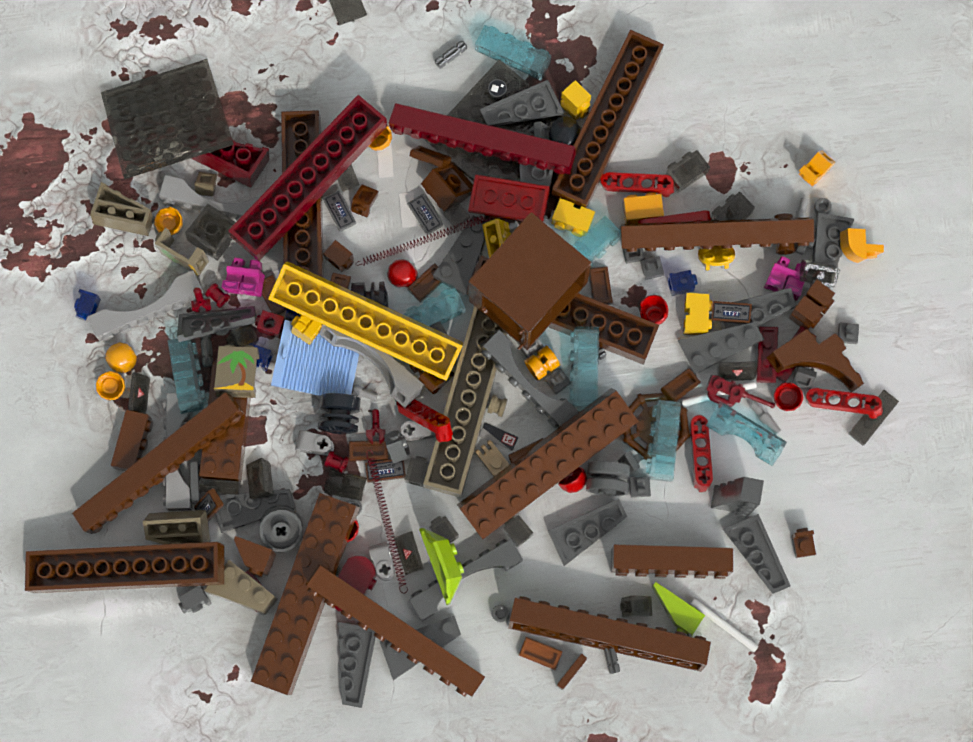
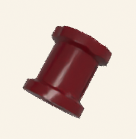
[205,283,230,308]
[324,451,349,474]

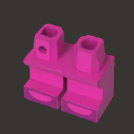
[764,256,807,301]
[221,257,265,297]

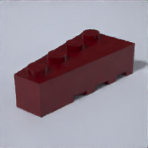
[184,130,270,188]

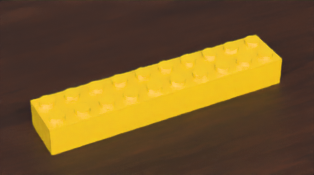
[269,261,463,381]

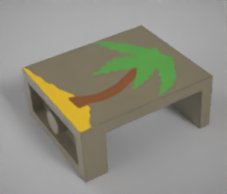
[155,228,209,277]
[214,345,260,398]

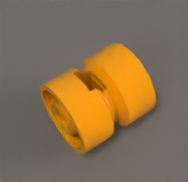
[524,345,560,381]

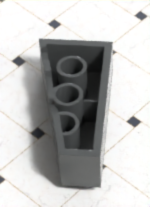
[711,477,764,517]

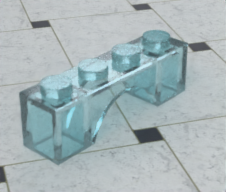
[706,401,787,466]

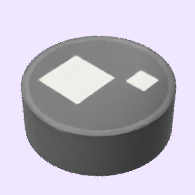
[488,79,507,99]

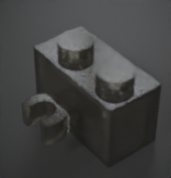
[665,150,710,193]
[711,192,755,221]

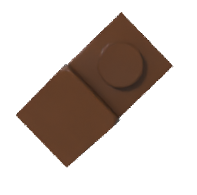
[418,371,455,394]

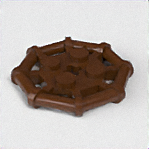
[623,393,691,460]

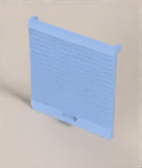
[271,320,359,396]

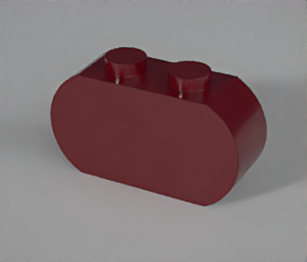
[334,556,377,613]

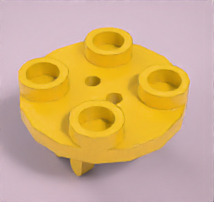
[698,246,735,270]

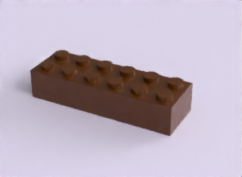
[199,362,251,483]
[611,544,733,579]

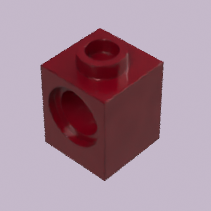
[255,310,286,339]

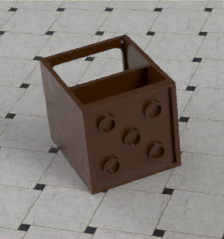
[468,212,592,350]

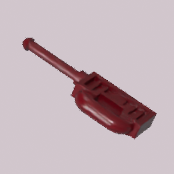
[705,374,775,408]

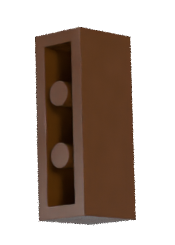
[110,410,153,471]

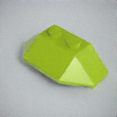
[419,528,464,605]

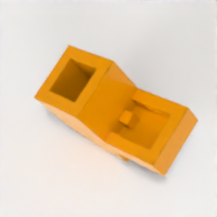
[798,150,836,187]
[840,228,884,263]

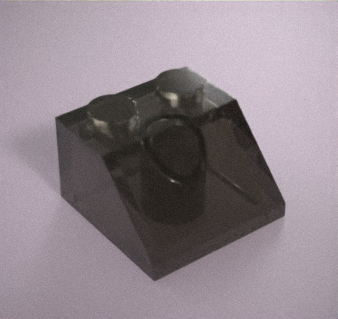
[185,204,236,261]

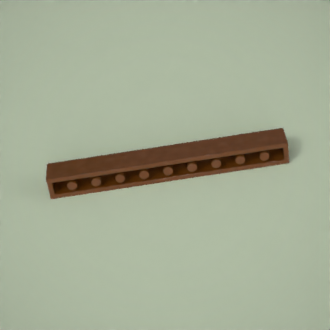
[621,217,814,252]
[72,392,245,534]
[305,565,485,697]

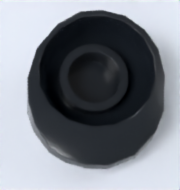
[550,116,580,146]

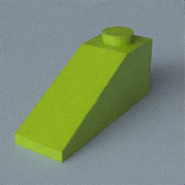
[652,582,705,636]

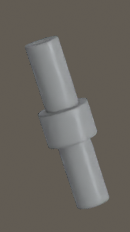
[795,198,808,218]
[352,385,378,401]
[749,402,781,435]

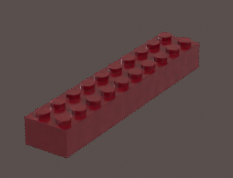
[228,95,387,261]

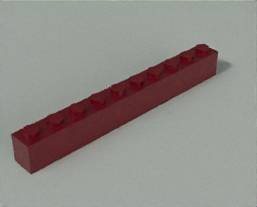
[389,103,576,174]

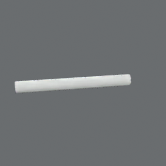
[681,380,756,407]
[690,598,759,652]

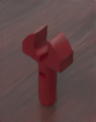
[191,287,211,312]
[366,409,386,445]

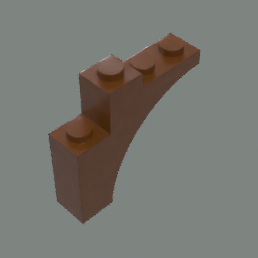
[766,329,864,392]

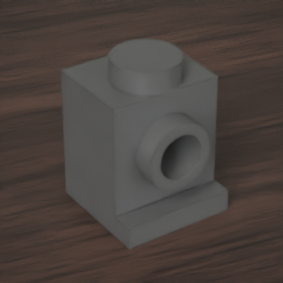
[384,430,411,464]
[178,586,211,614]

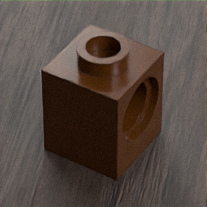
[323,240,354,273]

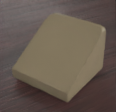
[195,172,217,196]

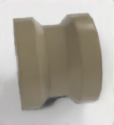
[487,394,508,417]

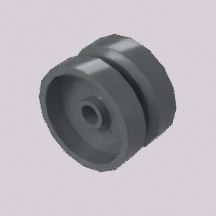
[586,461,630,496]
[259,505,303,552]

